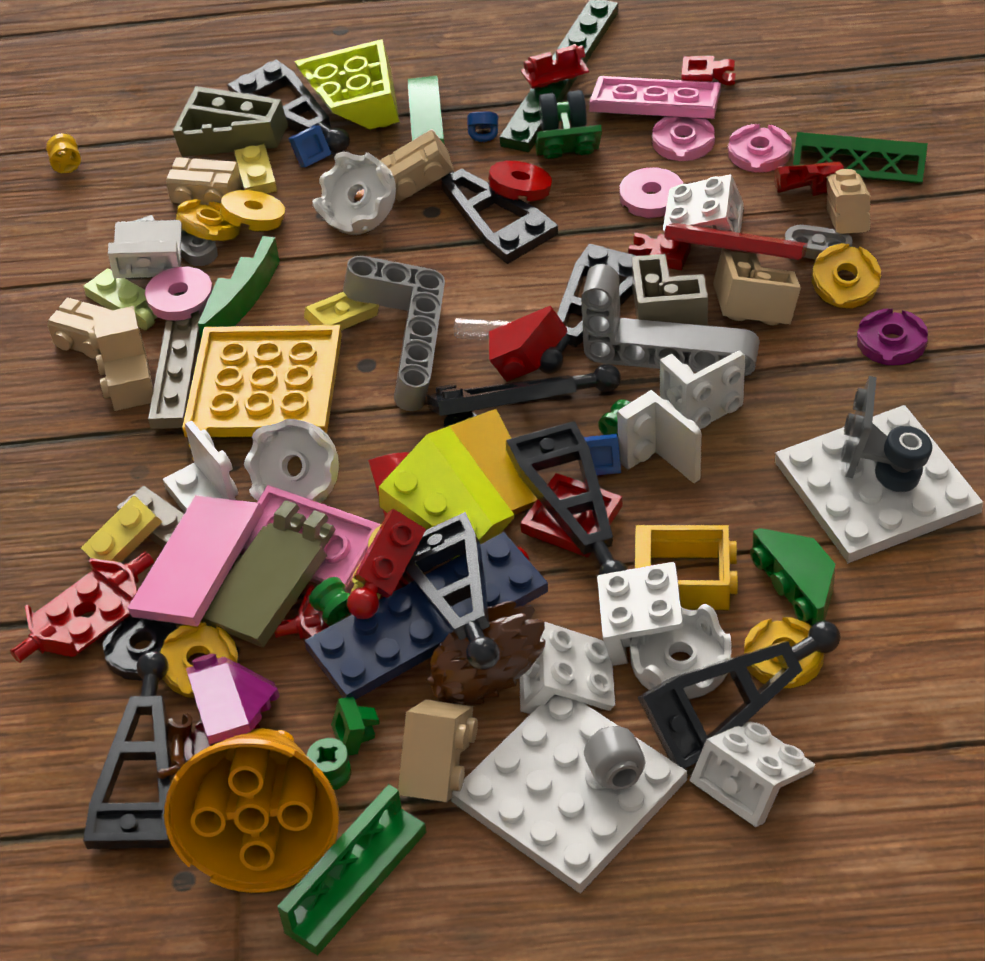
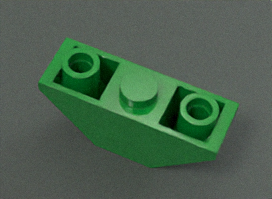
[750,528,836,627]

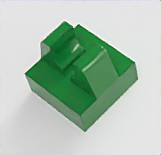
[331,697,380,756]

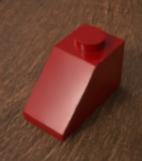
[489,305,567,382]

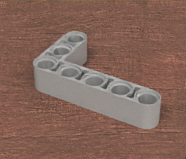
[343,256,445,411]
[581,264,760,376]

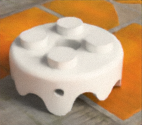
[313,152,396,235]
[244,419,339,503]
[630,604,731,699]

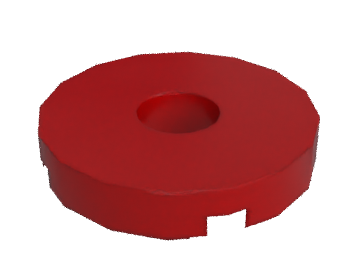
[488,161,552,202]

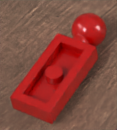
[347,509,426,619]

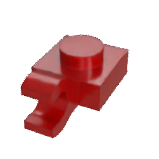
[681,56,736,85]

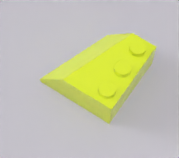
[295,39,400,129]
[379,426,514,560]

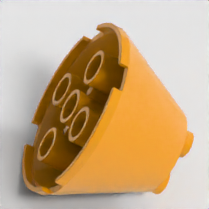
[164,729,339,893]

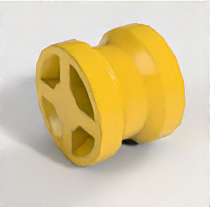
[46,134,81,173]

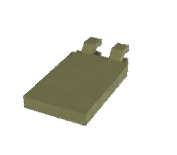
[202,500,336,647]

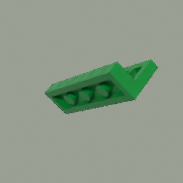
[793,132,928,184]
[277,784,427,956]

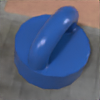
[467,111,498,142]

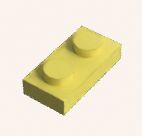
[234,144,277,194]
[304,292,379,330]
[81,495,162,562]

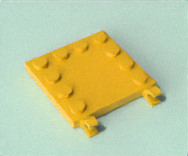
[182,325,342,461]

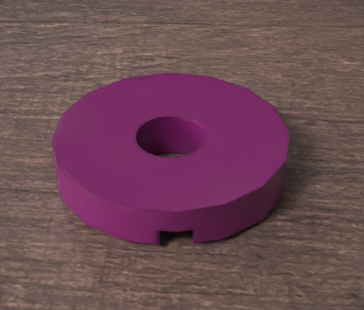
[857,309,928,365]

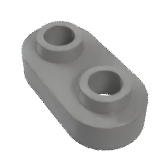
[785,225,852,259]
[181,229,218,266]

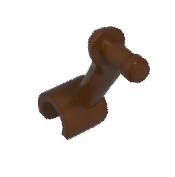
[157,713,192,779]

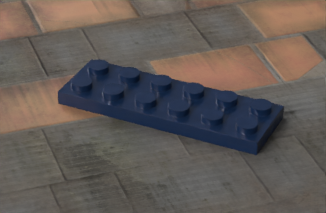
[305,532,548,700]

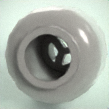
[584,726,646,790]

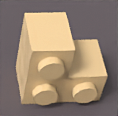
[713,248,801,325]
[88,306,153,411]
[398,700,478,802]

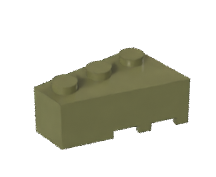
[173,86,288,157]

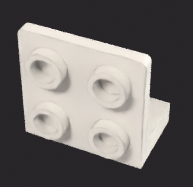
[663,174,744,233]
[108,220,182,278]
[660,350,745,429]
[617,390,702,483]
[163,420,238,513]
[597,562,684,666]
[520,622,615,714]
[689,721,815,827]

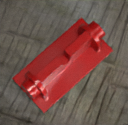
[521,44,589,89]

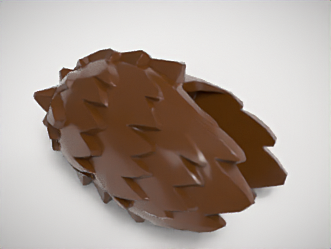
[426,601,546,705]

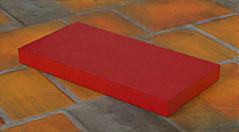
[664,223,808,260]

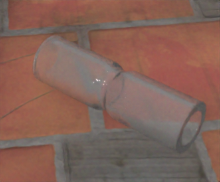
[454,318,512,340]

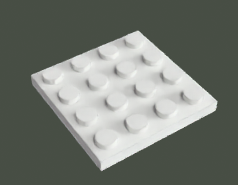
[775,405,983,563]
[451,694,687,893]

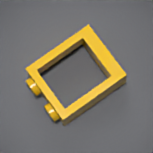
[635,525,738,610]

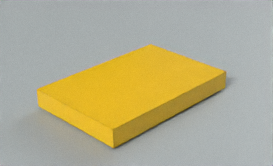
[431,409,538,515]

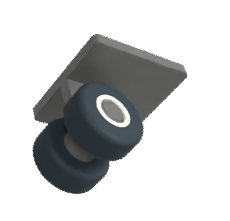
[841,376,932,492]

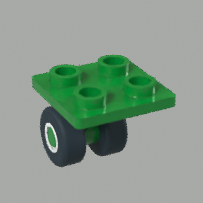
[536,90,602,159]

